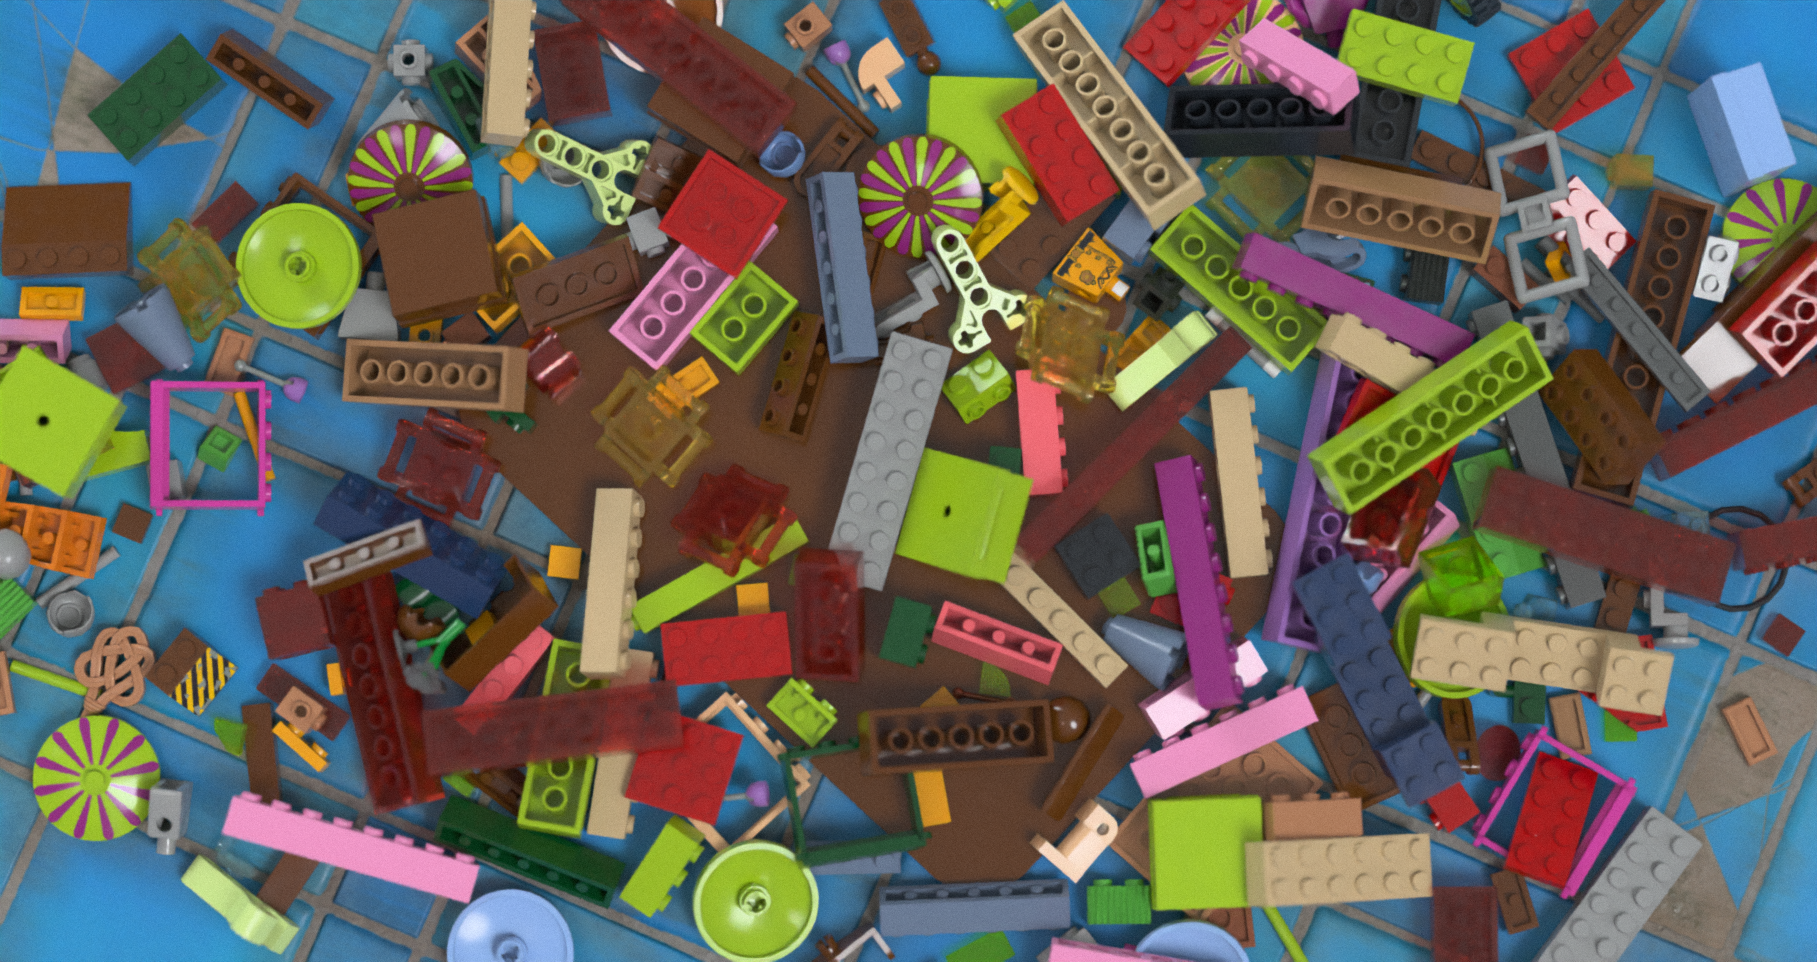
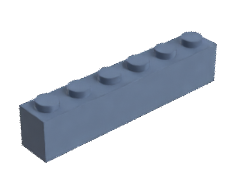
[806,172,879,363]
[879,879,1070,937]

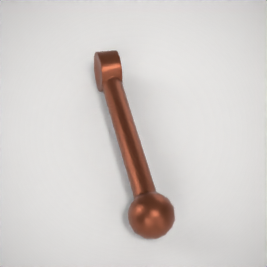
[952,687,1016,703]

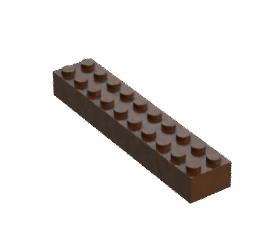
[1569,189,1715,508]

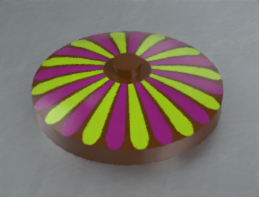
[348,119,474,227]
[858,133,984,258]

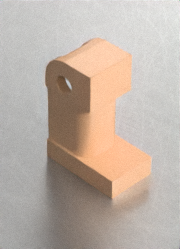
[1029,798,1118,883]

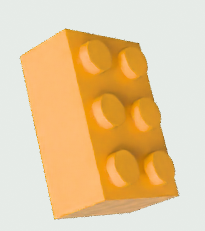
[477,222,555,334]

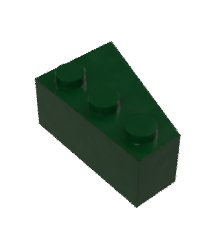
[427,58,503,161]

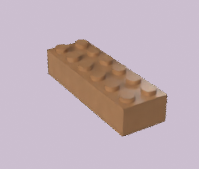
[1301,156,1501,264]
[342,339,528,413]

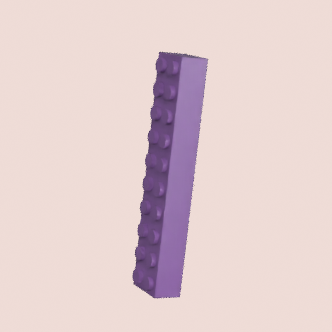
[1261,352,1369,653]

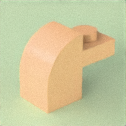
[858,37,905,114]

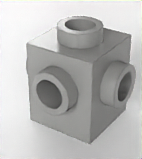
[388,40,434,86]
[1523,313,1570,360]

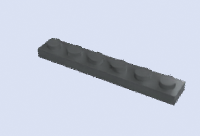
[1563,247,1711,412]

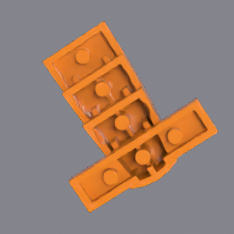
[0,464,107,579]

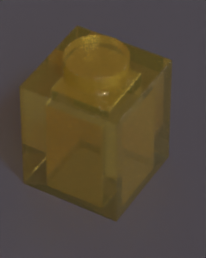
[1606,154,1654,191]

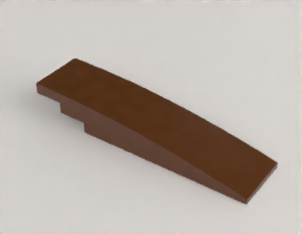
[1679,211,1817,404]

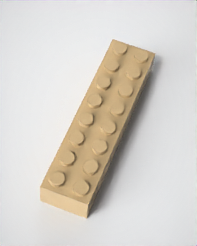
[1012,0,1206,231]

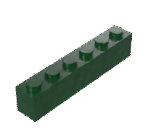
[433,794,626,909]

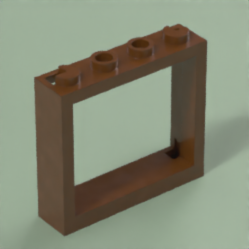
[223,172,380,340]

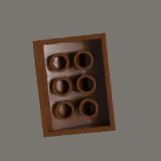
[1,182,134,280]

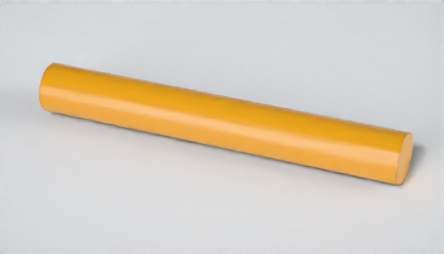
[233,392,276,482]

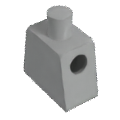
[338,272,401,341]
[148,778,193,855]

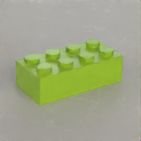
[1337,9,1475,107]

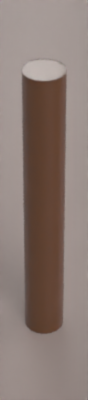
[805,66,880,139]

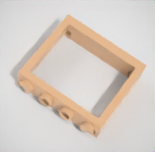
[688,692,811,852]

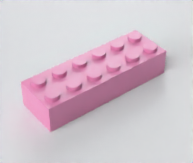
[609,224,779,374]

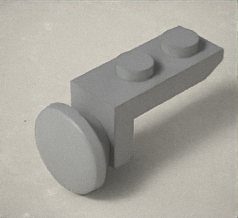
[874,251,952,339]
[1643,550,1700,649]

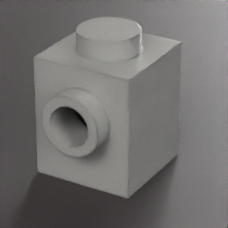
[626,207,670,258]

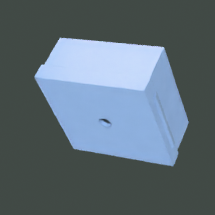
[1687,62,1797,198]

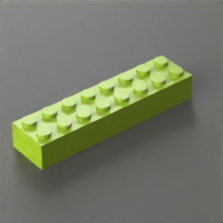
[1307,320,1554,515]

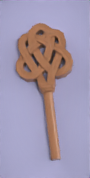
[74,626,157,718]

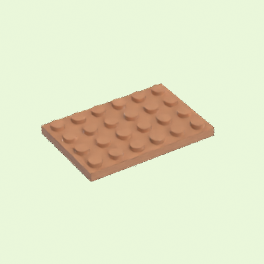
[1108,705,1324,921]

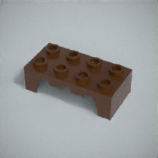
[1538,349,1666,485]
[430,554,559,692]

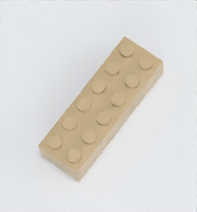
[1245,833,1433,907]

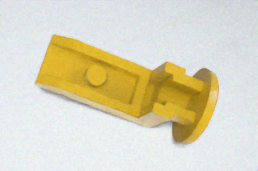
[965,166,1039,262]

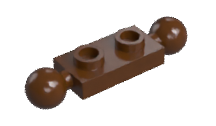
[879,0,941,76]

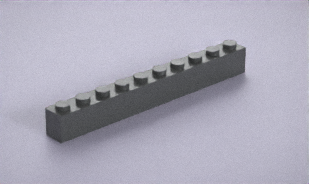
[1465,300,1607,610]

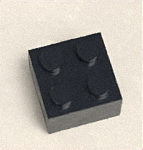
[1054,512,1141,600]

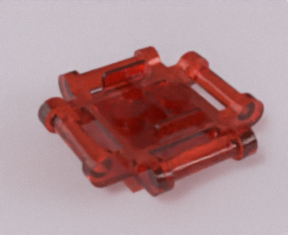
[377,407,502,528]
[670,463,798,578]

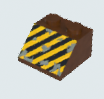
[145,628,239,717]

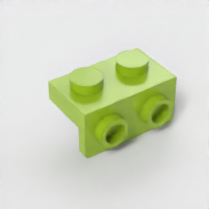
[942,349,1016,424]
[766,677,838,748]

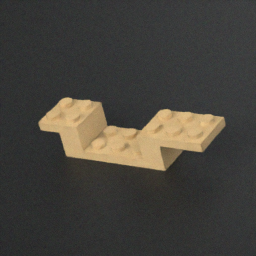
[1410,611,1674,716]

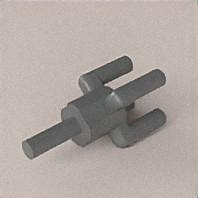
[1521,235,1605,324]

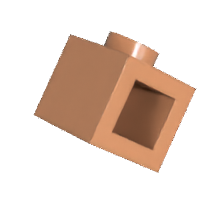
[783,1,833,53]
[275,686,328,734]

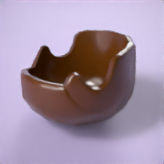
[397,603,447,642]
[1049,695,1091,744]

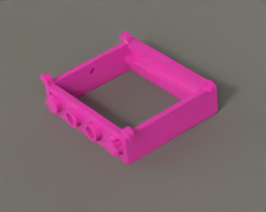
[150,379,271,516]
[1471,725,1638,899]

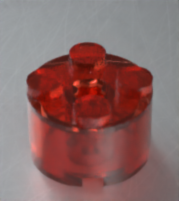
[517,327,581,401]

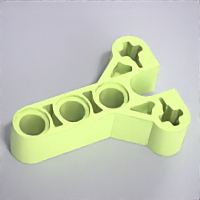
[524,128,651,225]
[931,224,1035,353]
[1103,310,1219,412]
[180,854,300,954]

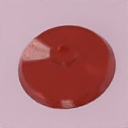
[1477,725,1521,781]

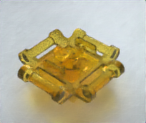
[1205,155,1314,242]
[137,218,242,343]
[1015,285,1125,404]
[591,364,713,488]

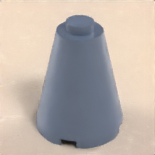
[114,283,195,373]
[1102,614,1189,691]

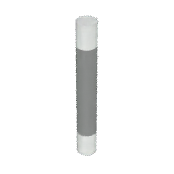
[1205,308,1281,379]

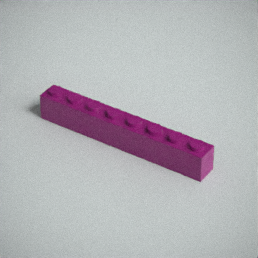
[1232,233,1475,368]
[1154,455,1245,711]

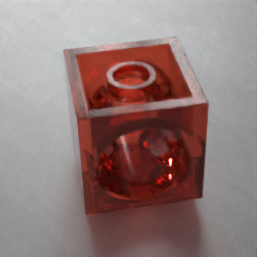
[255,579,339,661]

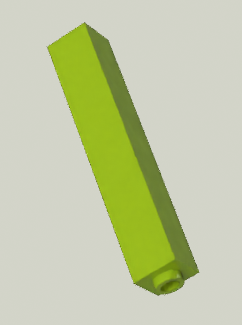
[631,514,810,634]

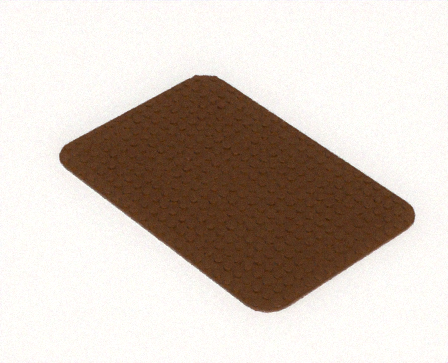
[459,77,1285,884]

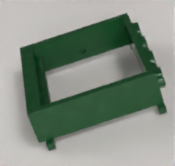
[777,736,932,870]

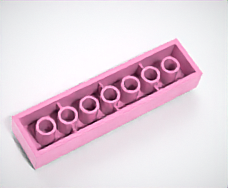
[222,791,479,903]

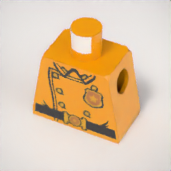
[1052,227,1130,303]

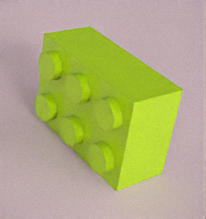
[689,261,799,376]

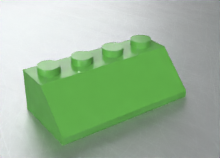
[1449,448,1546,584]

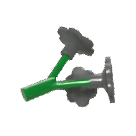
[393,618,466,694]

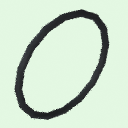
[1683,506,1790,612]

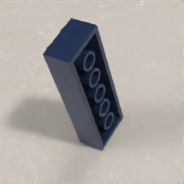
[313,471,508,619]

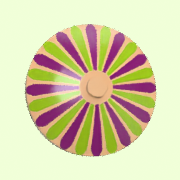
[1183,0,1303,86]

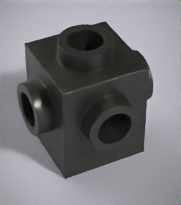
[1132,266,1185,322]

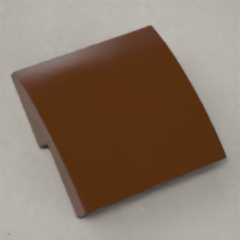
[631,135,703,212]

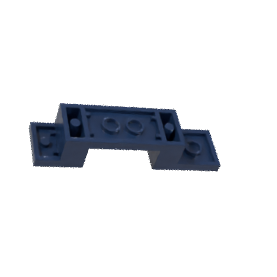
[1290,553,1466,808]

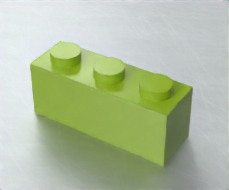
[619,814,706,918]

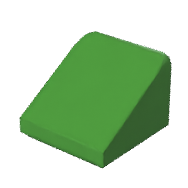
[198,425,242,472]

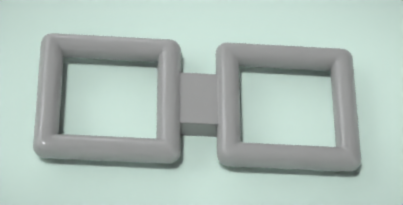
[1484,129,1590,304]

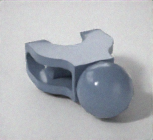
[1277,228,1367,274]

